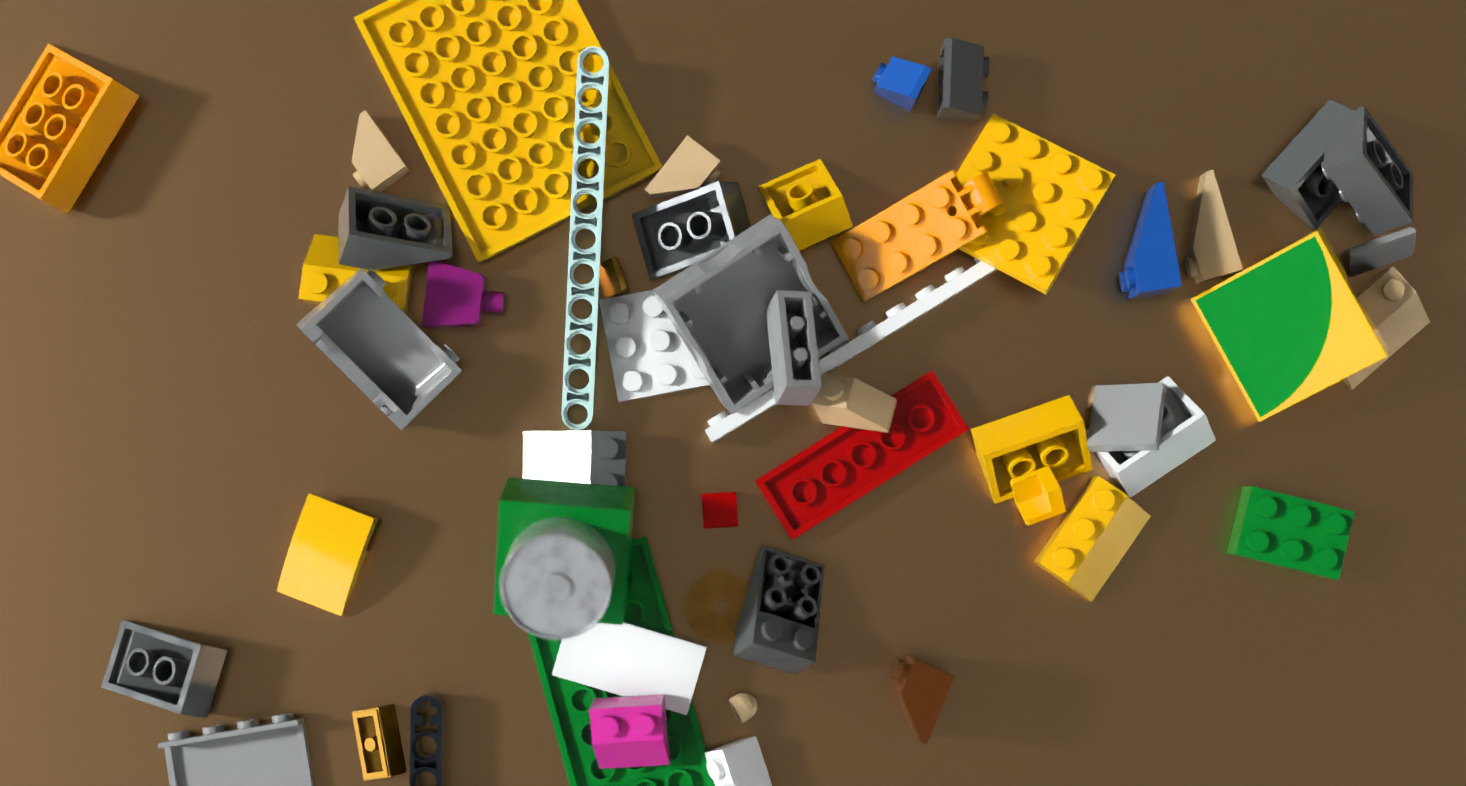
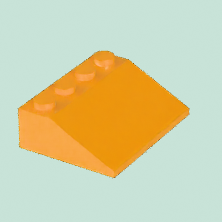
[0,43,139,214]

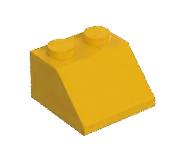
[757,159,853,251]

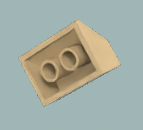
[1342,266,1430,390]

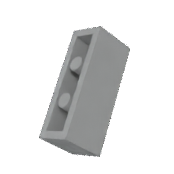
[766,290,822,406]

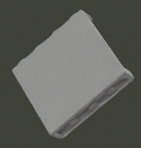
[158,712,314,786]

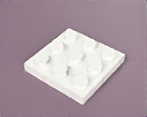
[599,290,709,403]

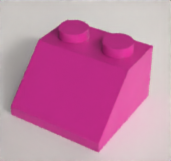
[589,694,670,769]

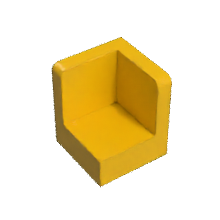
[1010,465,1066,525]

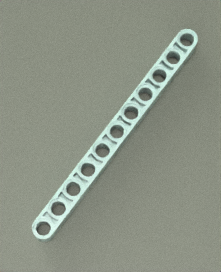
[561,46,609,430]

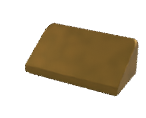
[352,704,406,781]

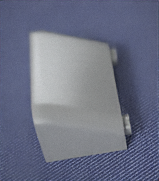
[296,268,462,430]

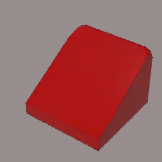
[701,491,738,529]

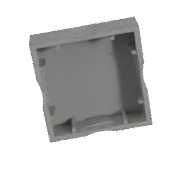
[652,214,849,414]

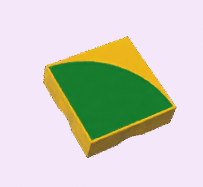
[1191,228,1390,422]

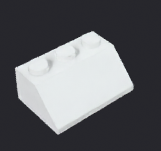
[1086,376,1216,498]

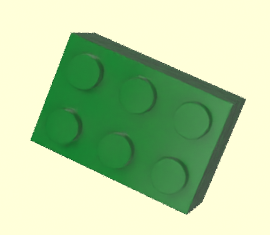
[1227,486,1355,580]

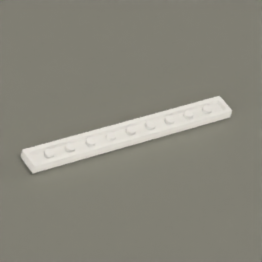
[705,258,997,443]

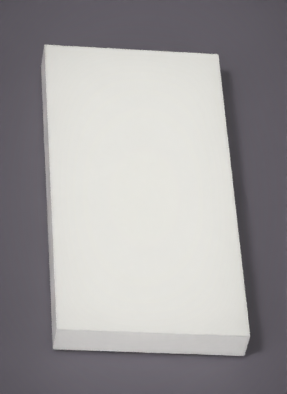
[552,622,707,715]

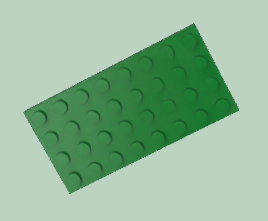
[527,536,715,786]

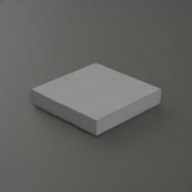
[1087,383,1166,452]

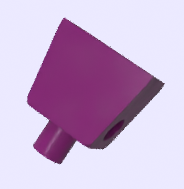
[422,261,505,329]

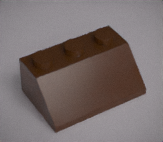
[891,654,955,744]

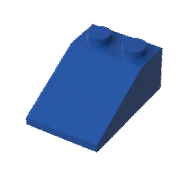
[1119,182,1182,300]

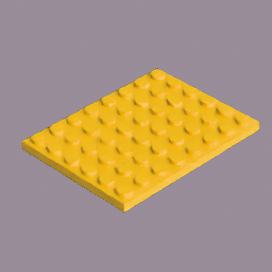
[353,0,663,264]

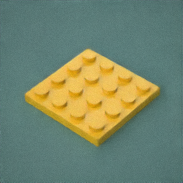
[950,113,1116,295]

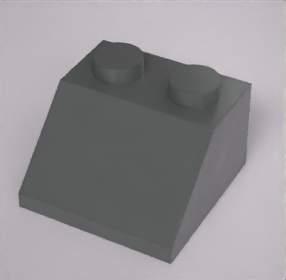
[937,38,990,121]

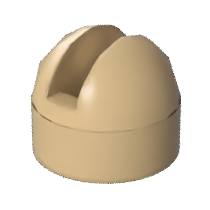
[728,693,758,724]

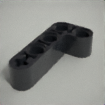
[409,693,447,786]

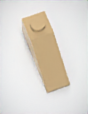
[1184,169,1243,284]

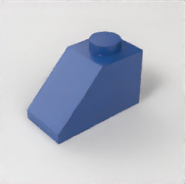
[872,56,932,112]

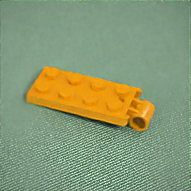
[831,170,1004,302]

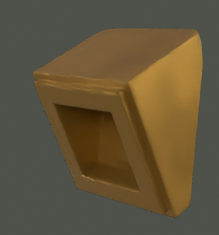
[599,256,629,299]

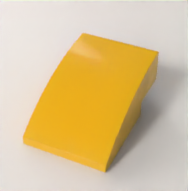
[277,493,378,616]

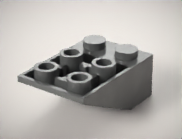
[733,546,825,674]

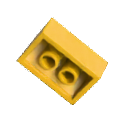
[298,234,416,316]
[971,395,1093,504]
[1034,476,1151,602]

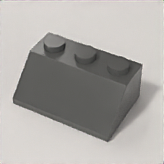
[1262,99,1355,230]
[1321,106,1413,236]

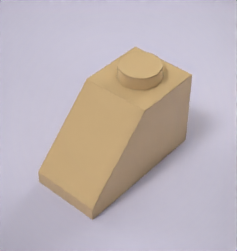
[351,110,410,192]
[645,135,722,199]
[813,373,897,433]

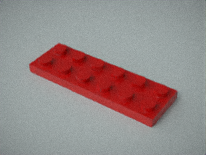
[755,370,969,540]

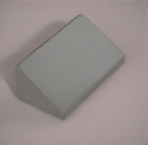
[1340,226,1416,277]

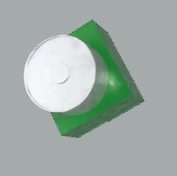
[493,477,635,640]

